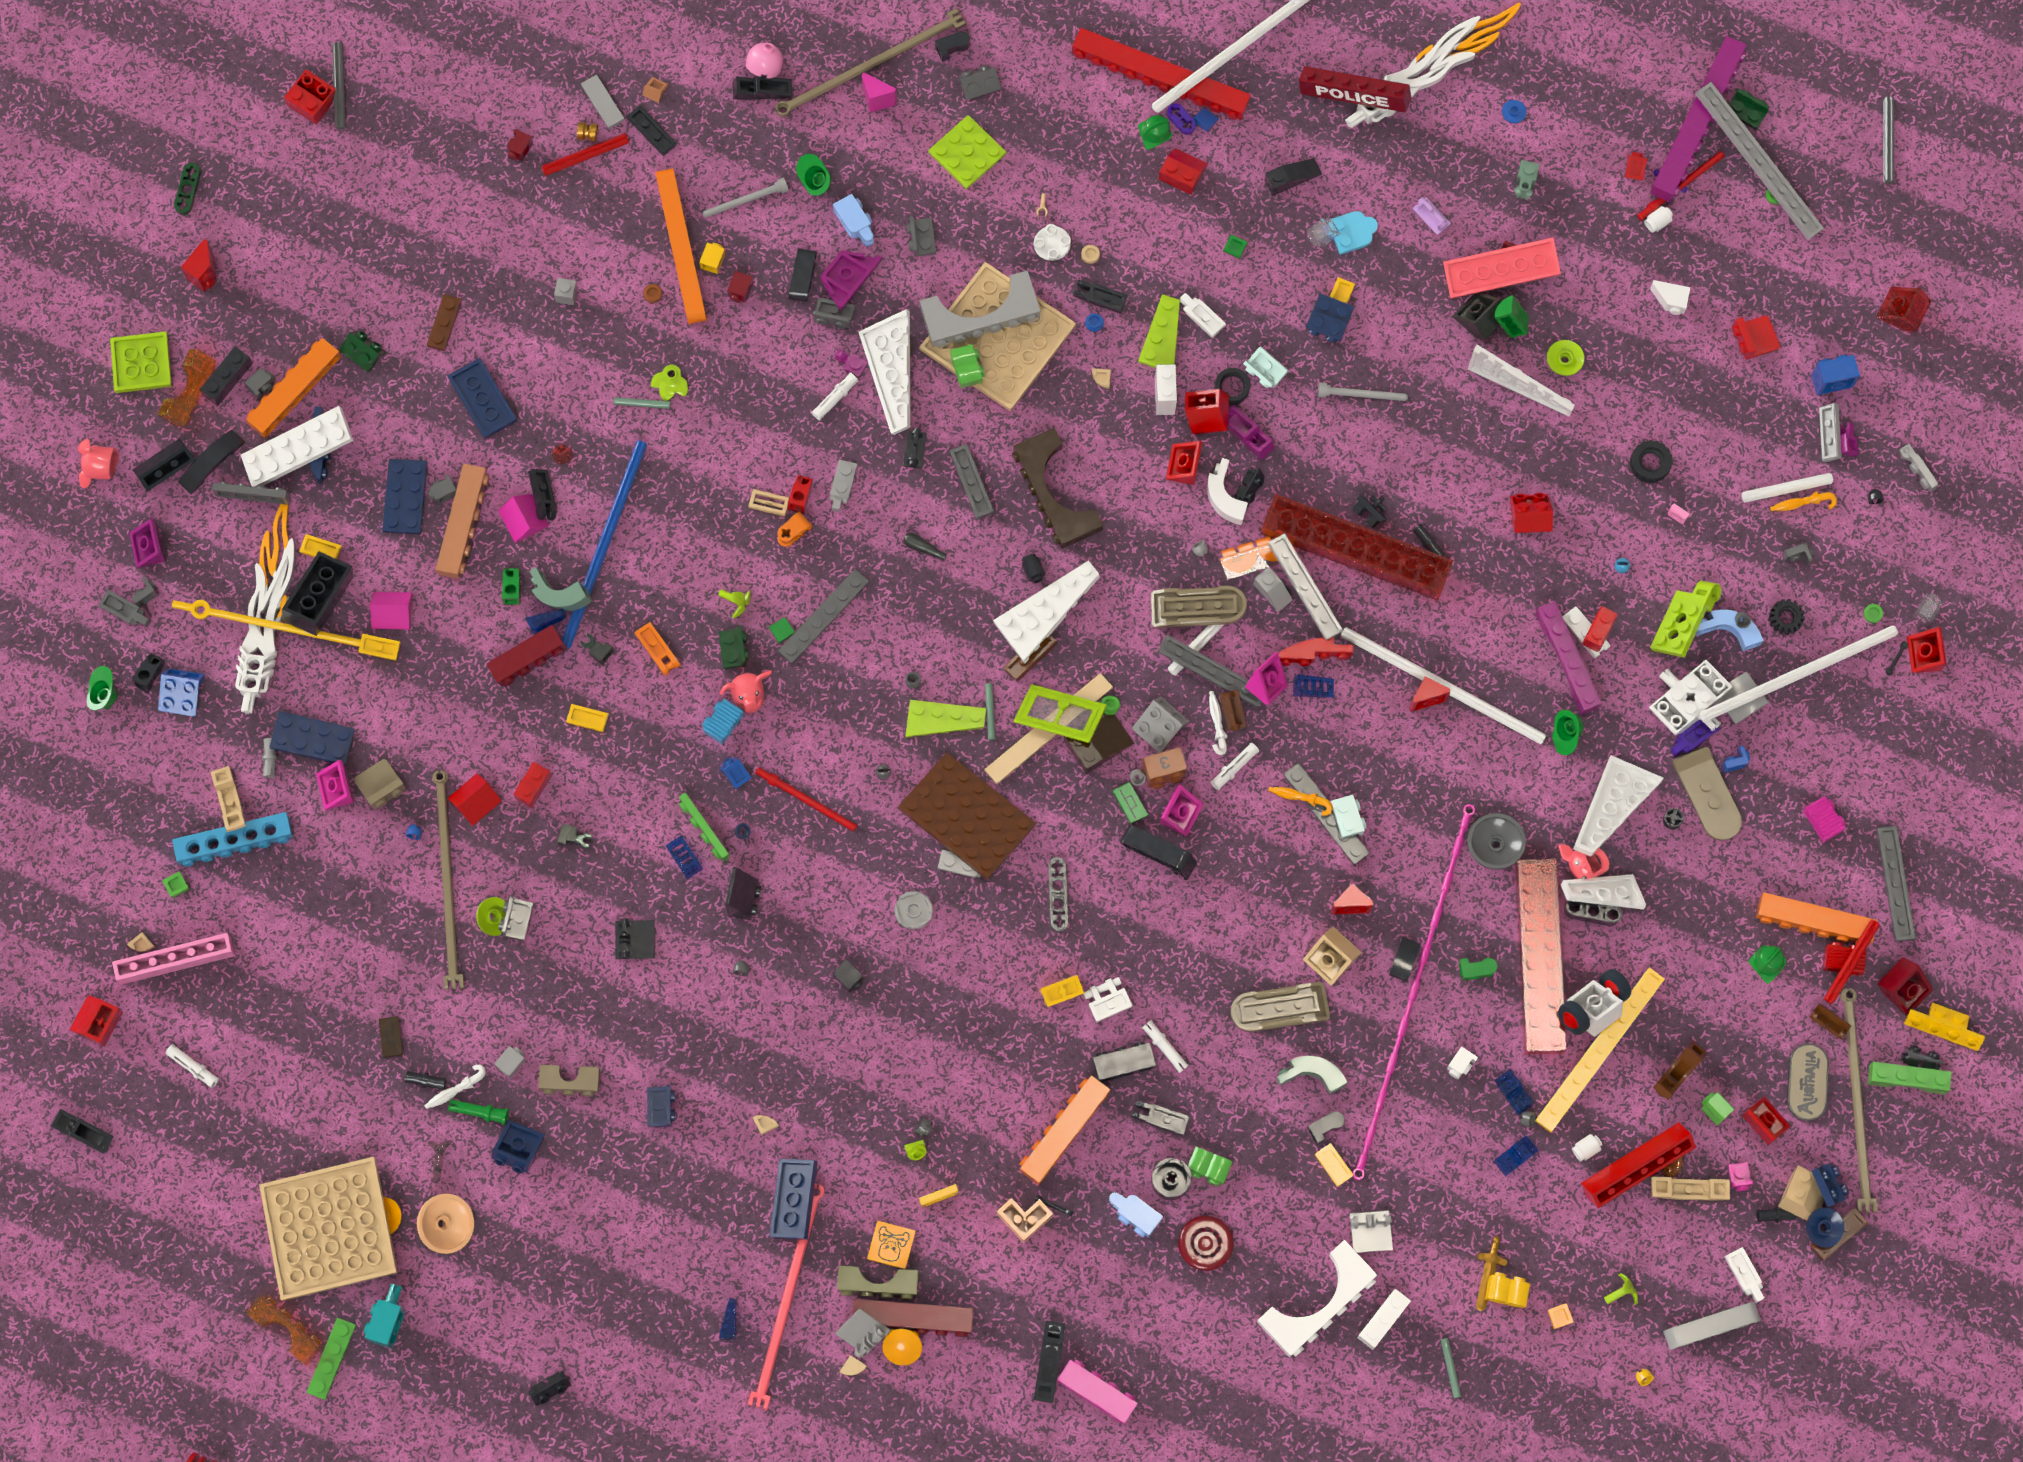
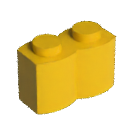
[1485,1272,1530,1308]

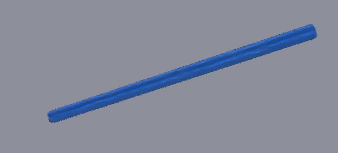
[562,440,647,649]

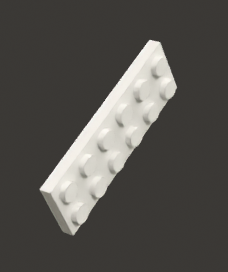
[241,406,354,487]

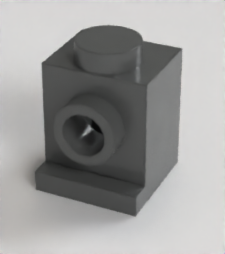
[244,368,276,401]
[427,474,456,505]

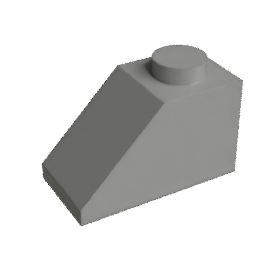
[1253,567,1293,612]

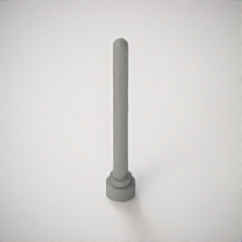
[703,177,789,218]
[1318,382,1408,401]

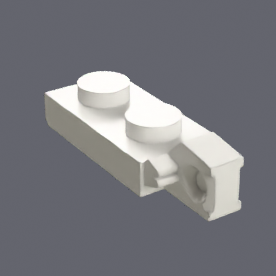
[1180,293,1226,339]
[1724,1247,1764,1303]

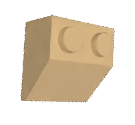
[1303,927,1362,986]
[1778,1165,1824,1220]

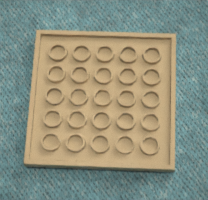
[919,262,1076,412]
[259,1157,398,1301]

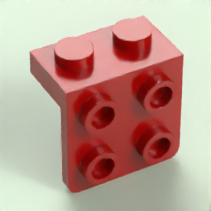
[1732,315,1780,360]

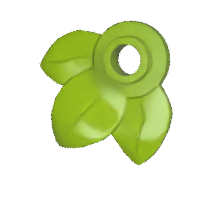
[651,365,688,401]

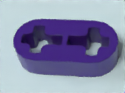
[1167,103,1196,135]

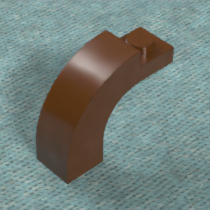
[1653,1041,1708,1100]

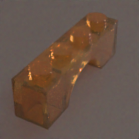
[157,349,216,426]
[245,1294,322,1366]

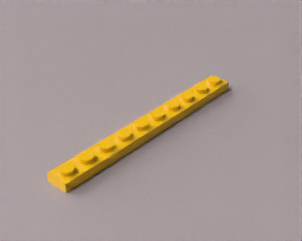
[1535,967,1665,1133]

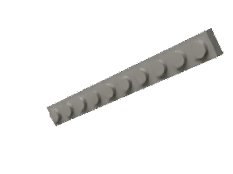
[1695,82,1824,240]

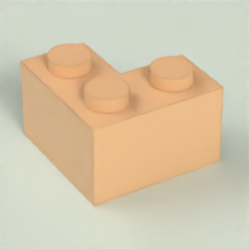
[997,1198,1053,1244]

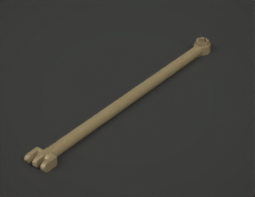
[776,9,967,117]
[432,770,464,990]
[1840,988,1878,1213]

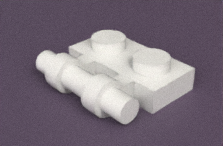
[1083,977,1132,1023]

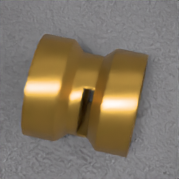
[577,122,598,142]

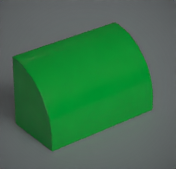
[1495,295,1529,338]

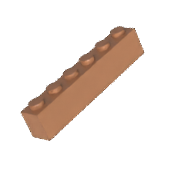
[435,463,490,579]

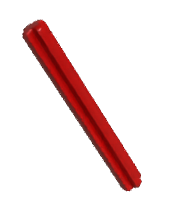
[541,133,629,176]
[1824,920,1880,1004]

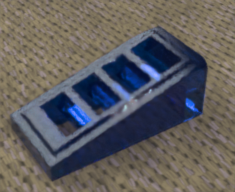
[525,609,567,635]
[1293,674,1334,698]
[665,835,703,879]
[719,1298,736,1340]

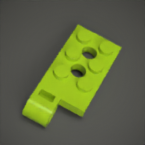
[1650,580,1721,658]

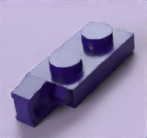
[1670,720,1720,757]

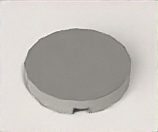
[894,891,933,930]

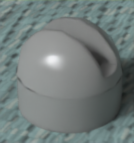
[1191,540,1208,557]
[1130,769,1146,786]

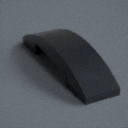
[178,430,245,495]
[1033,1320,1065,1403]

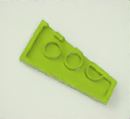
[1138,294,1180,368]
[905,700,986,738]

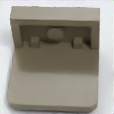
[354,759,406,810]

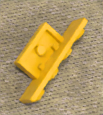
[1904,1002,1985,1051]

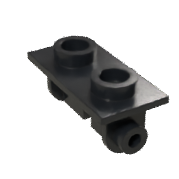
[903,428,927,469]
[1234,468,1265,508]
[1901,1045,1944,1070]
[528,1371,571,1406]

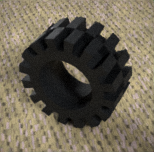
[1768,599,1805,635]

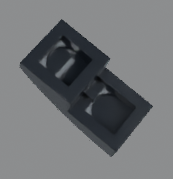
[1389,937,1421,982]

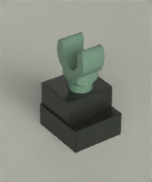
[558,824,592,848]

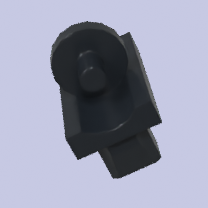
[1353,495,1387,528]

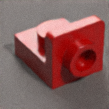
[1624,152,1647,180]

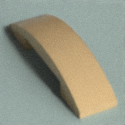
[211,766,246,832]
[1651,1177,1730,1200]

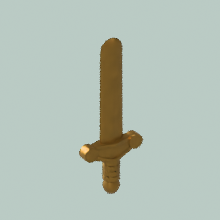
[1476,1236,1507,1311]

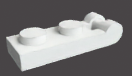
[1563,606,1610,658]

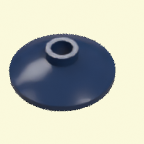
[1806,1208,1844,1248]

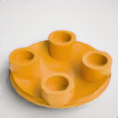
[882,1329,922,1365]

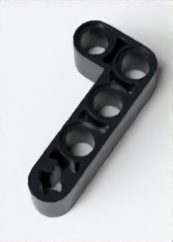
[1120,825,1197,880]

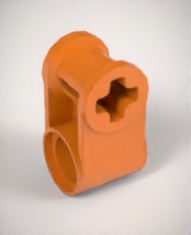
[777,512,813,547]

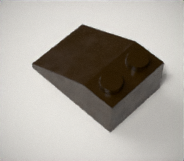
[1065,714,1134,774]

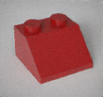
[1159,148,1208,195]
[181,239,216,292]

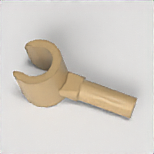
[1036,193,1048,218]

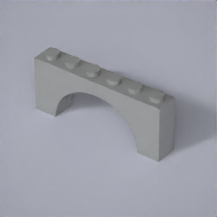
[920,271,1040,348]

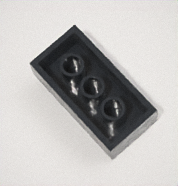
[282,551,353,636]

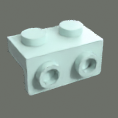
[1243,346,1289,388]
[1331,795,1366,839]

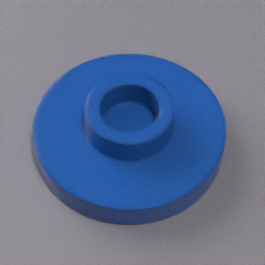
[1502,100,1526,123]

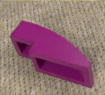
[1228,405,1275,460]

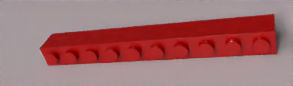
[1072,28,1251,120]

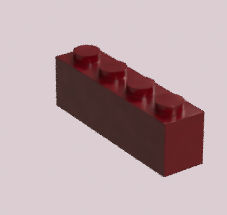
[486,625,567,686]

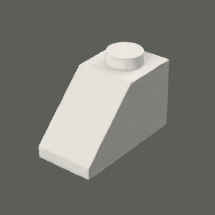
[1650,280,1690,315]

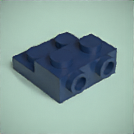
[1306,293,1354,343]
[492,1120,545,1174]
[1811,1162,1849,1207]

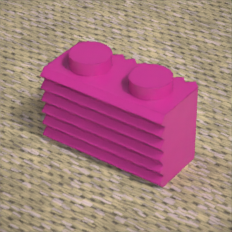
[1803,796,1846,843]

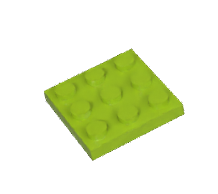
[928,115,1007,190]
[110,331,172,393]

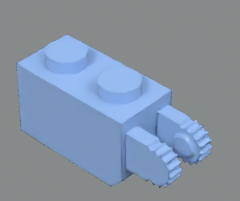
[833,194,874,246]
[1109,1192,1163,1237]

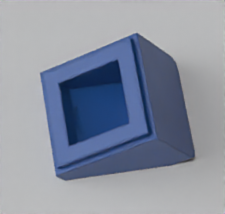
[1193,108,1219,133]

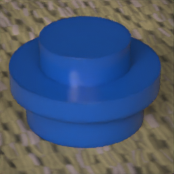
[1085,313,1104,332]

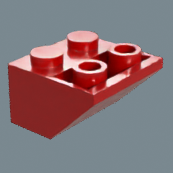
[284,69,336,125]
[1185,389,1229,434]
[1510,493,1553,533]
[69,995,123,1047]

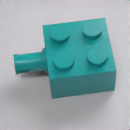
[363,1284,406,1349]

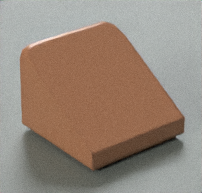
[642,77,669,103]

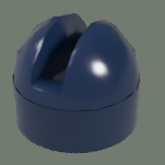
[735,823,751,839]

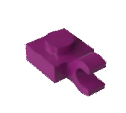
[834,349,868,378]
[1840,422,1859,457]

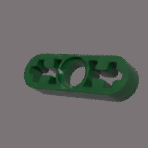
[174,163,201,215]

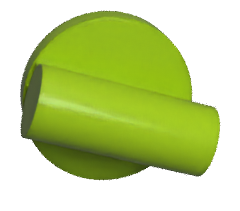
[904,1140,926,1160]

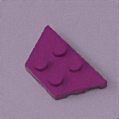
[820,250,882,311]

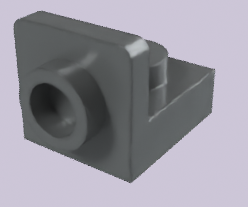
[1782,543,1814,565]
[131,577,158,607]

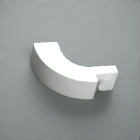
[1207,458,1248,525]

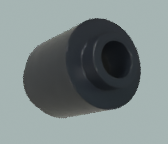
[1022,554,1046,583]

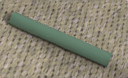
[613,397,670,409]
[985,683,996,740]
[1440,1338,1462,1399]

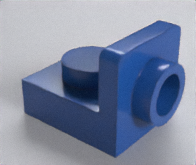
[1722,745,1750,773]
[720,757,751,789]

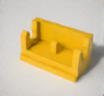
[1039,975,1084,1007]

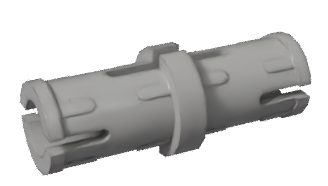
[262,738,277,778]

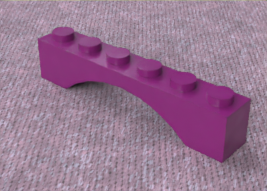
[1535,601,1602,716]

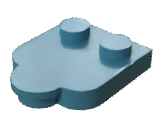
[1327,211,1378,255]

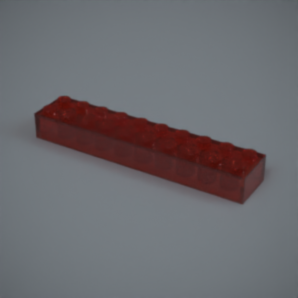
[1261,494,1454,601]
[1515,859,1566,1055]

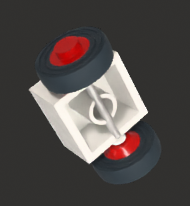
[1558,969,1631,1037]

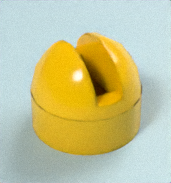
[1636,1368,1654,1386]

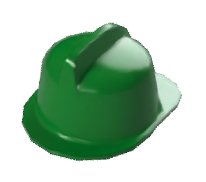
[1138,115,1173,150]
[796,154,832,196]
[87,666,117,711]
[1552,710,1584,755]
[1748,945,1787,984]

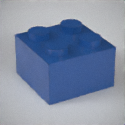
[1811,354,1860,395]

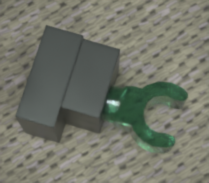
[580,634,614,666]

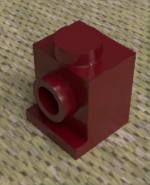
[507,129,533,161]

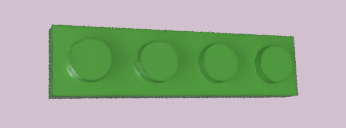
[679,793,730,862]
[306,1318,356,1400]

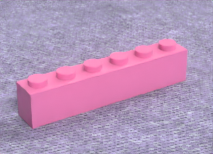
[112,933,235,985]

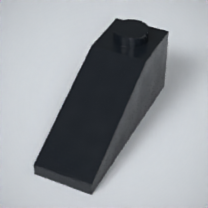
[1264,158,1322,196]

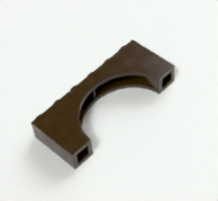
[1012,428,1103,549]

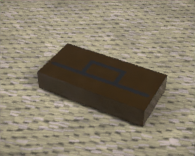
[379,1016,403,1058]

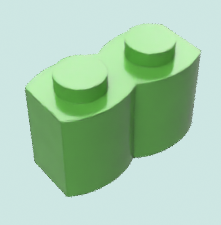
[950,344,985,389]
[1701,1092,1735,1126]
[1188,1147,1232,1187]

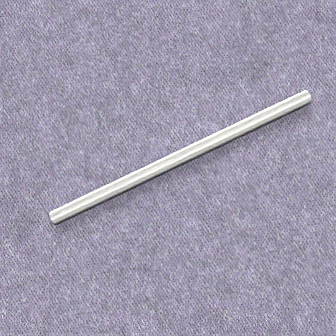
[1152,0,1309,113]
[1699,626,1898,722]
[1341,627,1546,744]

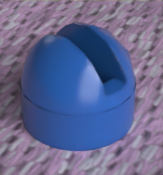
[406,824,422,840]

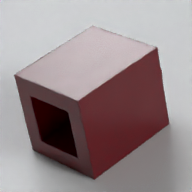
[727,271,753,303]

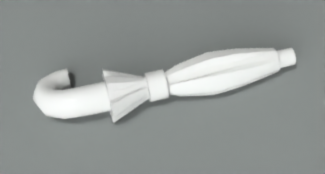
[1209,691,1228,755]
[424,1065,486,1109]

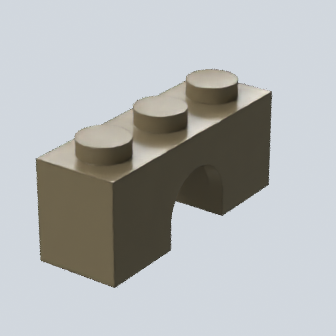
[538,1065,600,1097]

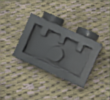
[906,216,936,257]

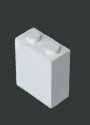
[1155,365,1177,415]

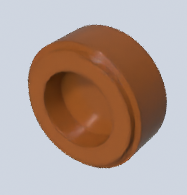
[643,284,662,303]

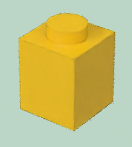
[699,243,726,274]

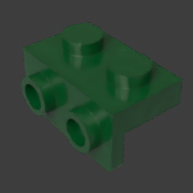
[339,330,386,372]

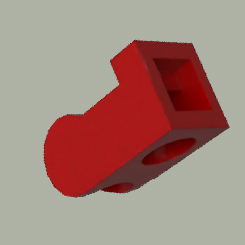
[788,475,813,514]

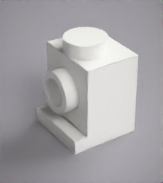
[1447,1046,1478,1079]

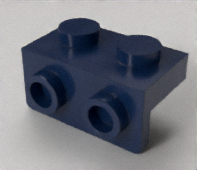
[647,1085,675,1127]

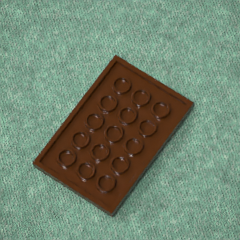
[898,753,1036,880]

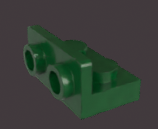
[1729,89,1770,130]
[719,626,749,669]

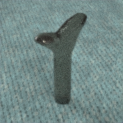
[428,1140,453,1181]

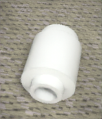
[1644,206,1673,233]
[1572,1134,1602,1162]

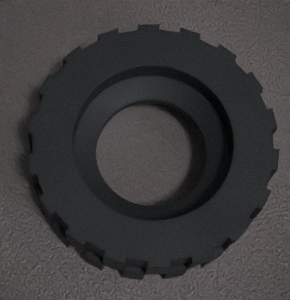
[1629,440,1673,484]

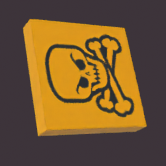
[867,1221,916,1269]

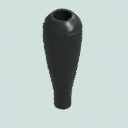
[903,532,947,561]

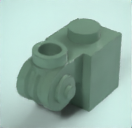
[1514,160,1540,200]

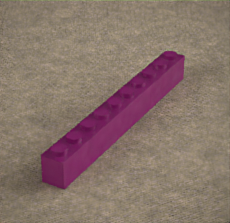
[1650,36,1747,202]

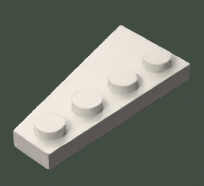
[1561,874,1646,909]

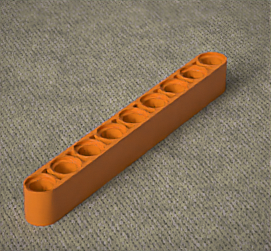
[655,168,707,325]

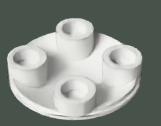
[1034,224,1071,261]

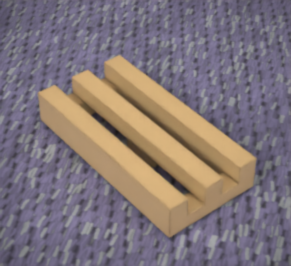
[748,489,789,517]

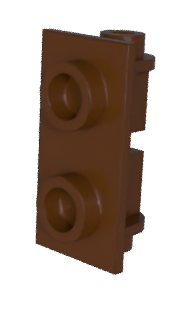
[1219,690,1247,731]
[1809,1003,1851,1040]

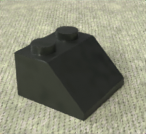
[1452,293,1501,340]

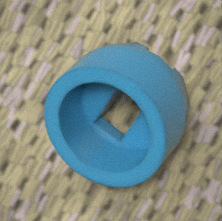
[1614,558,1630,573]

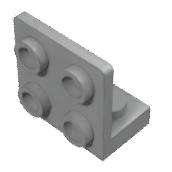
[1132,697,1190,753]

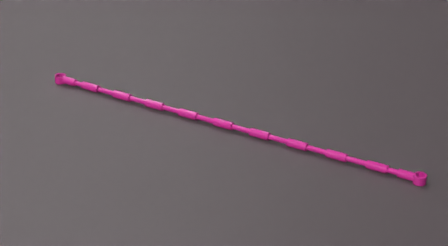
[1353,804,1475,1180]

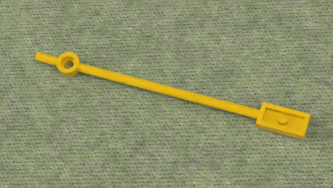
[172,600,401,661]

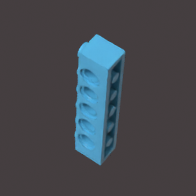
[172,812,294,867]

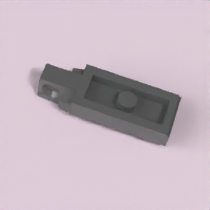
[98,590,151,628]

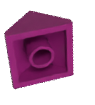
[129,518,166,568]

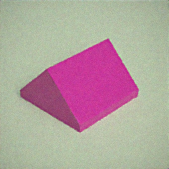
[862,72,897,113]
[498,494,549,543]
[370,592,412,630]
[1245,652,1288,704]
[316,760,354,810]
[1160,785,1204,837]

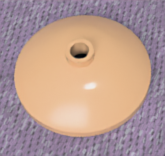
[417,1194,474,1254]

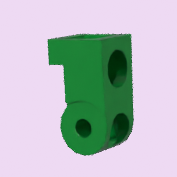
[502,568,521,605]
[1458,958,1497,981]

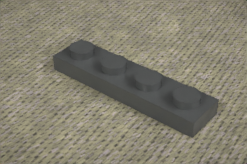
[949,444,994,520]
[212,482,291,505]

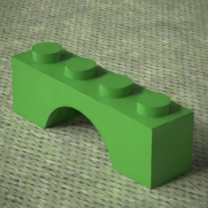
[1867,1062,1951,1094]

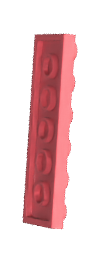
[1443,238,1561,299]

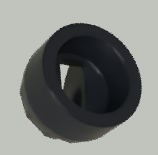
[1868,489,1884,504]

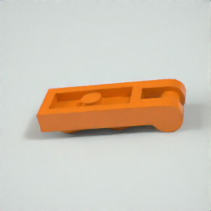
[634,622,680,676]

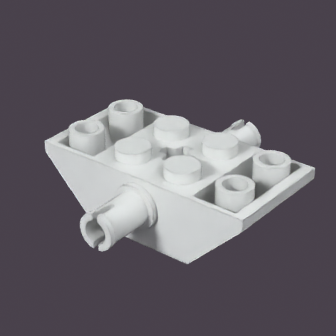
[1649,660,1732,735]

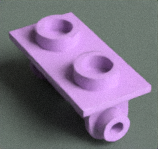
[1413,197,1451,235]

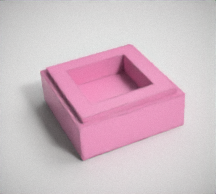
[1668,503,1689,524]

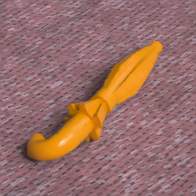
[1770,491,1837,512]
[1268,787,1333,816]

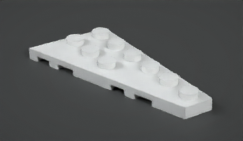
[859,309,910,435]
[1468,345,1575,417]
[993,561,1100,664]
[1573,755,1664,857]

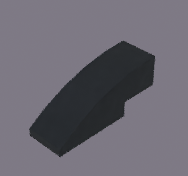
[732,76,792,100]
[50,1109,114,1154]

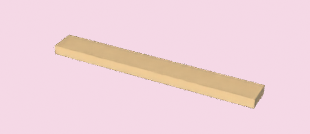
[984,673,1113,784]

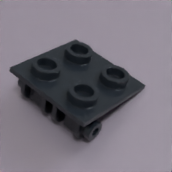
[615,918,655,959]

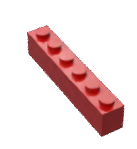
[1581,1122,1696,1208]

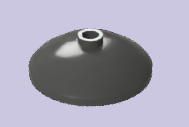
[1467,813,1526,870]

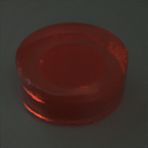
[552,445,571,464]

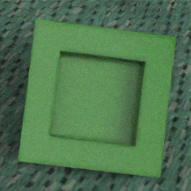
[162,871,189,899]

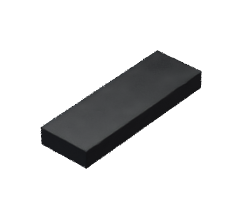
[626,105,677,156]

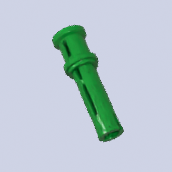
[448,1099,510,1126]

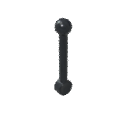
[1886,642,1908,676]
[1035,1195,1073,1216]

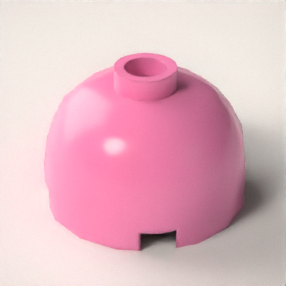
[746,43,783,78]

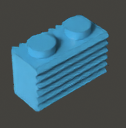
[702,698,744,745]

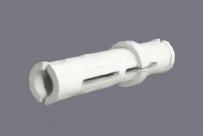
[811,373,859,421]
[1210,743,1259,790]
[1142,1020,1189,1073]
[165,1044,219,1088]

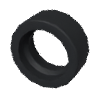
[1214,368,1251,405]

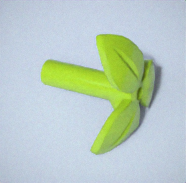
[719,589,751,619]
[1604,1273,1638,1305]

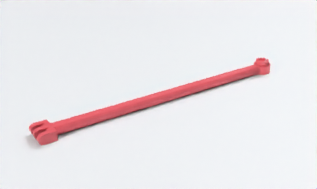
[748,1183,824,1410]

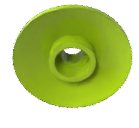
[1547,340,1584,376]
[476,897,506,936]

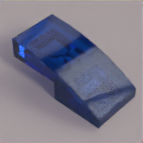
[1494,1070,1534,1115]
[1493,1135,1539,1177]

